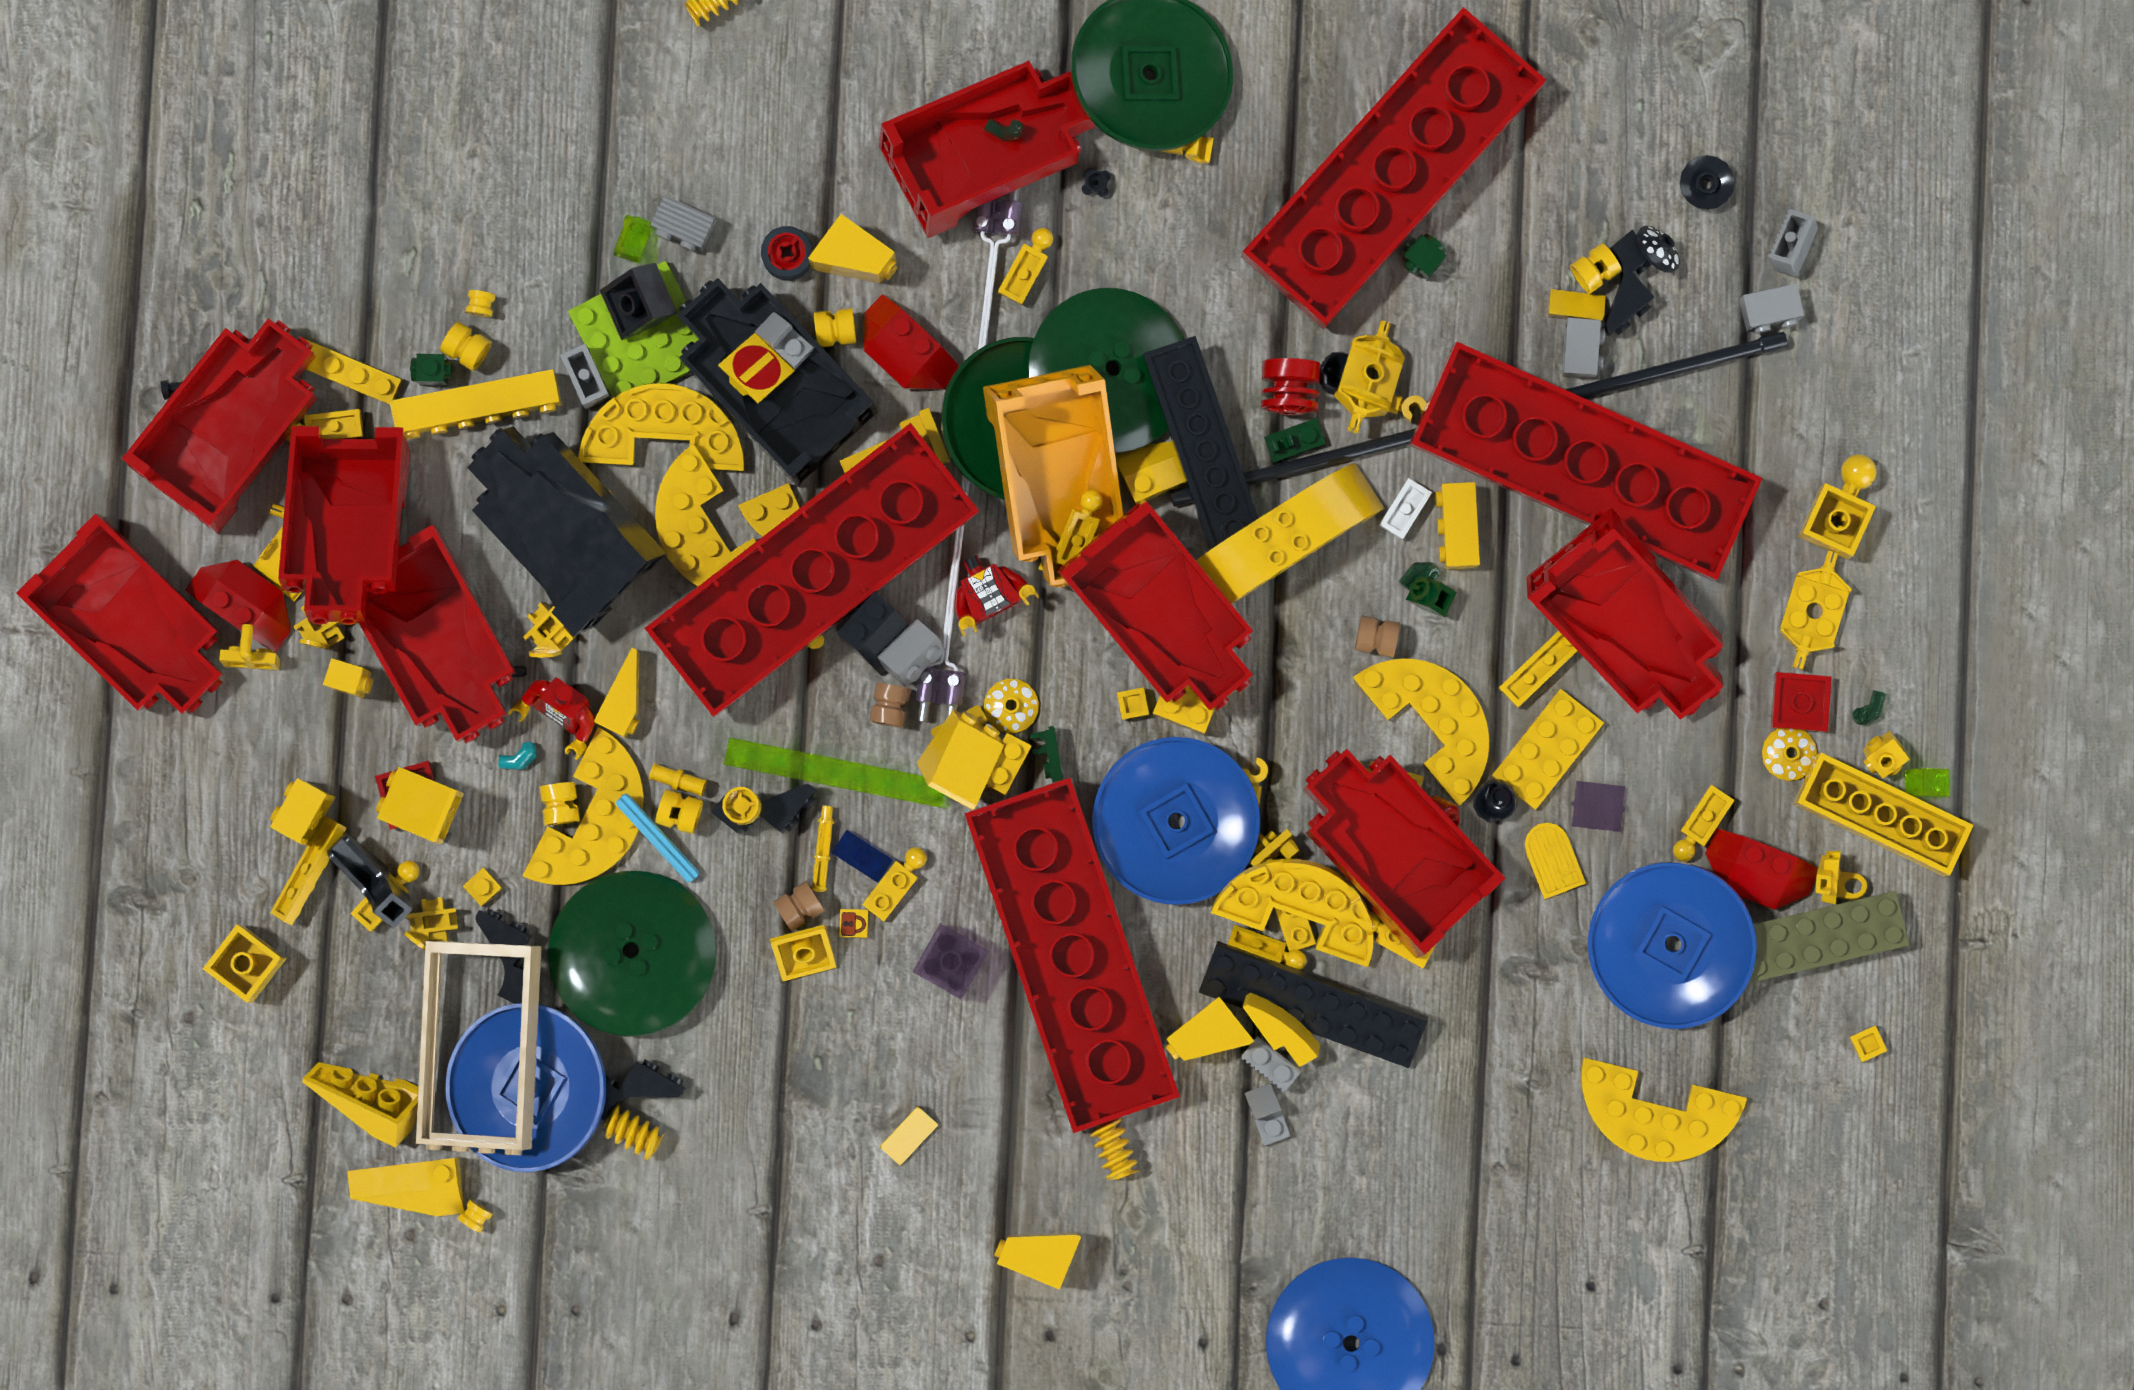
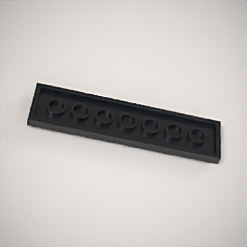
[1142,336,1259,550]
[1199,941,1428,1068]

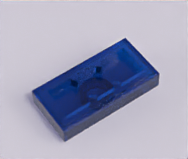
[832,830,893,883]

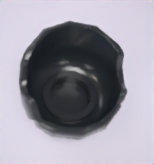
[1319,352,1349,395]
[1473,779,1518,823]

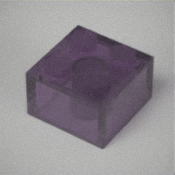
[913,923,989,1000]

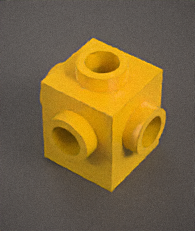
[1863,730,1910,779]

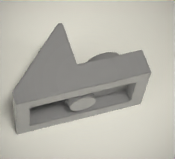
[755,312,814,369]
[1244,1083,1290,1146]

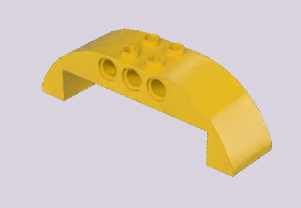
[1196,463,1385,604]

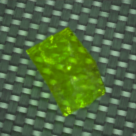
[613,215,651,264]
[1905,768,1950,797]

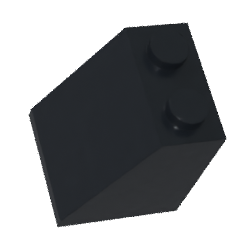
[837,592,909,676]

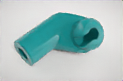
[498,741,537,770]

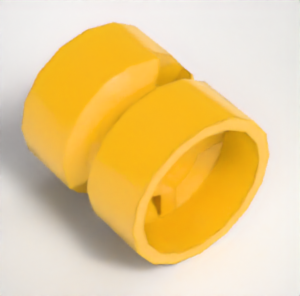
[1570,243,1622,294]
[814,308,857,347]
[440,321,492,372]
[539,782,580,826]
[722,787,761,825]
[655,789,704,835]

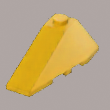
[1115,441,1187,506]
[302,1062,419,1148]
[347,1157,465,1216]

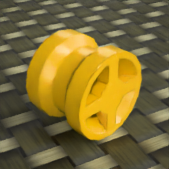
[465,290,496,318]
[457,1199,493,1233]

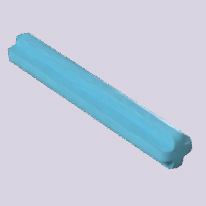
[616,793,699,882]

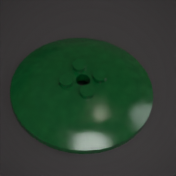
[1071,0,1233,151]
[1028,288,1184,453]
[941,337,1033,500]
[548,871,716,1037]

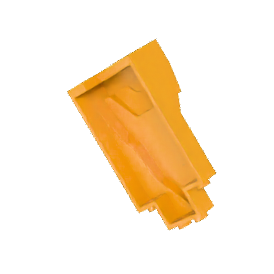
[983,365,1123,587]

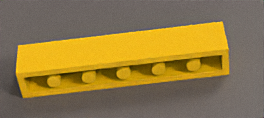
[390,369,562,440]

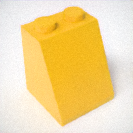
[808,214,898,284]
[916,709,1004,810]
[376,767,464,845]
[1165,997,1254,1061]
[994,1233,1081,1290]

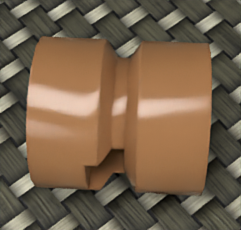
[1355,615,1400,658]
[869,683,911,728]
[773,881,825,932]

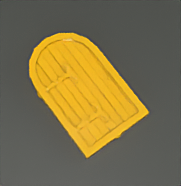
[1524,822,1586,899]

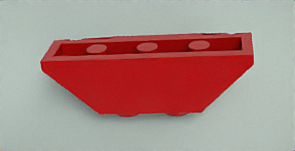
[863,294,959,390]
[185,560,291,653]
[1705,828,1818,910]

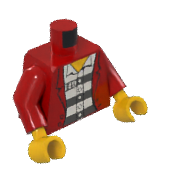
[955,555,1039,636]
[509,677,595,760]

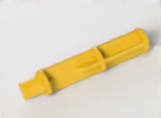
[810,806,834,892]

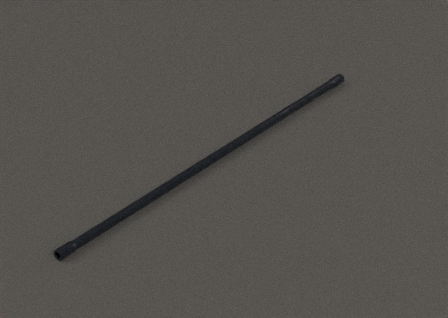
[1169,331,1788,507]

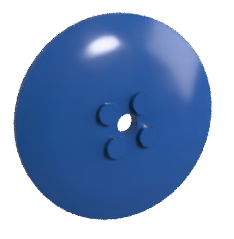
[1092,737,1260,905]
[1588,862,1757,1029]
[445,1003,606,1172]
[1266,1258,1434,1390]

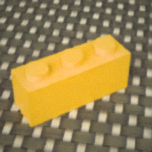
[1435,482,1480,569]

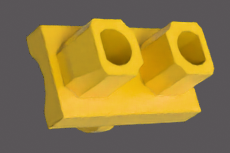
[1250,829,1301,867]

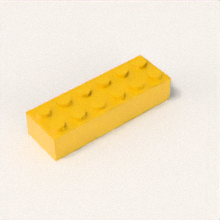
[1792,752,1973,877]

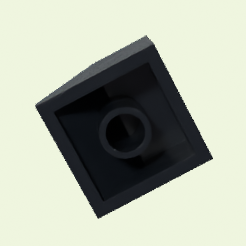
[600,263,677,340]

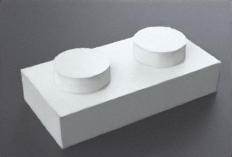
[1379,478,1432,540]

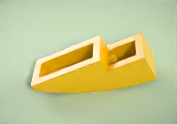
[1243,993,1321,1067]

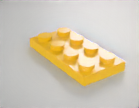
[1491,688,1604,810]

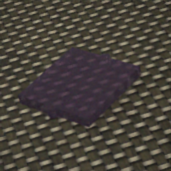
[1571,781,1626,832]

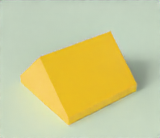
[770,925,837,981]

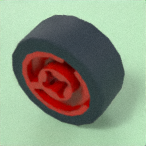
[761,226,814,281]

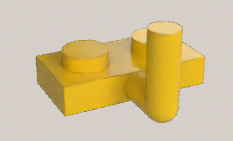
[219,624,280,671]

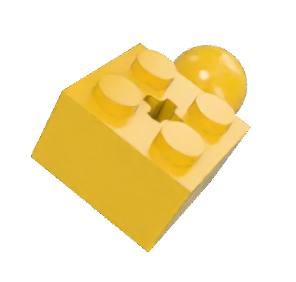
[1797,454,1877,560]

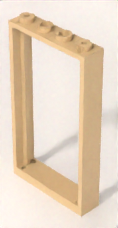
[416,941,541,1155]

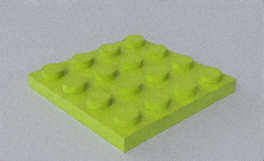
[568,260,698,398]

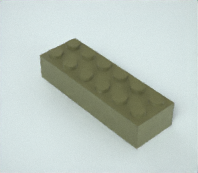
[1749,891,1909,983]

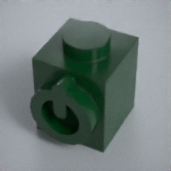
[1402,233,1447,281]
[410,354,452,386]
[1406,575,1457,617]

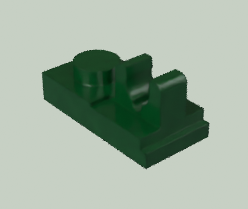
[1264,418,1326,464]
[1030,726,1063,783]

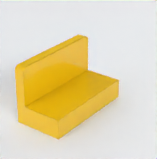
[899,408,950,465]

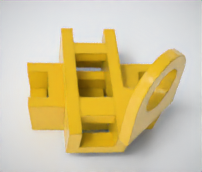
[523,602,577,658]
[293,605,345,650]
[1816,851,1867,905]
[404,897,458,950]

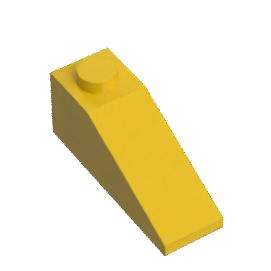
[593,647,640,738]

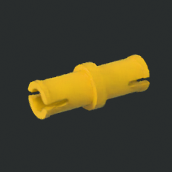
[649,763,707,797]

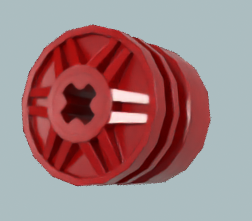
[1261,358,1320,415]

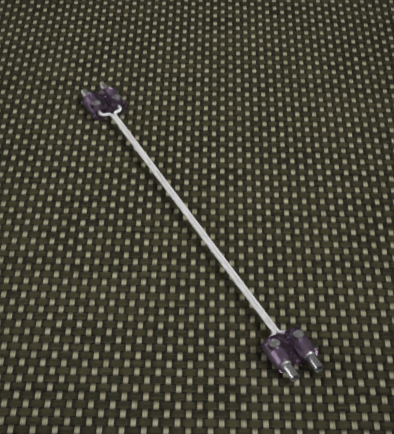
[915,188,1023,722]

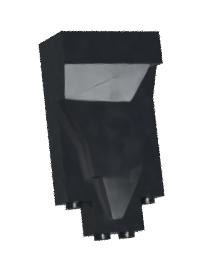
[677,278,878,487]
[467,426,666,636]

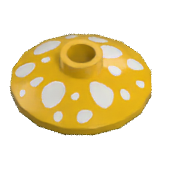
[984,679,1039,733]
[1761,729,1817,781]

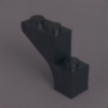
[1604,230,1654,337]
[711,784,817,834]
[327,832,413,929]
[475,908,541,1004]
[601,1059,687,1120]

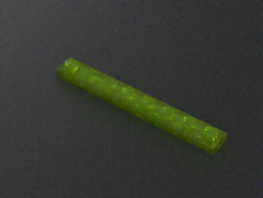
[723,737,944,808]

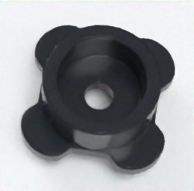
[1081,168,1111,197]

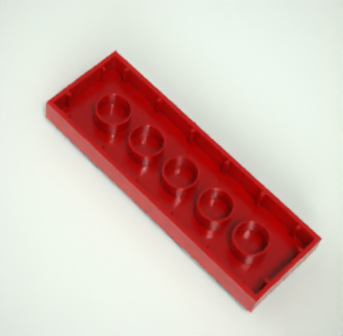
[1241,7,1546,330]
[1409,342,1763,581]
[644,423,979,718]
[964,777,1180,1134]

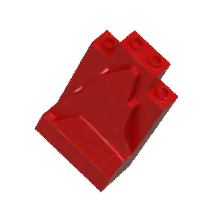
[879,61,1095,239]
[122,318,317,534]
[278,426,410,625]
[1057,499,1253,711]
[1526,508,1724,720]
[16,513,223,714]
[358,525,516,744]
[1303,749,1506,958]

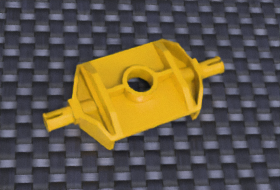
[1334,320,1405,433]
[1779,551,1852,670]

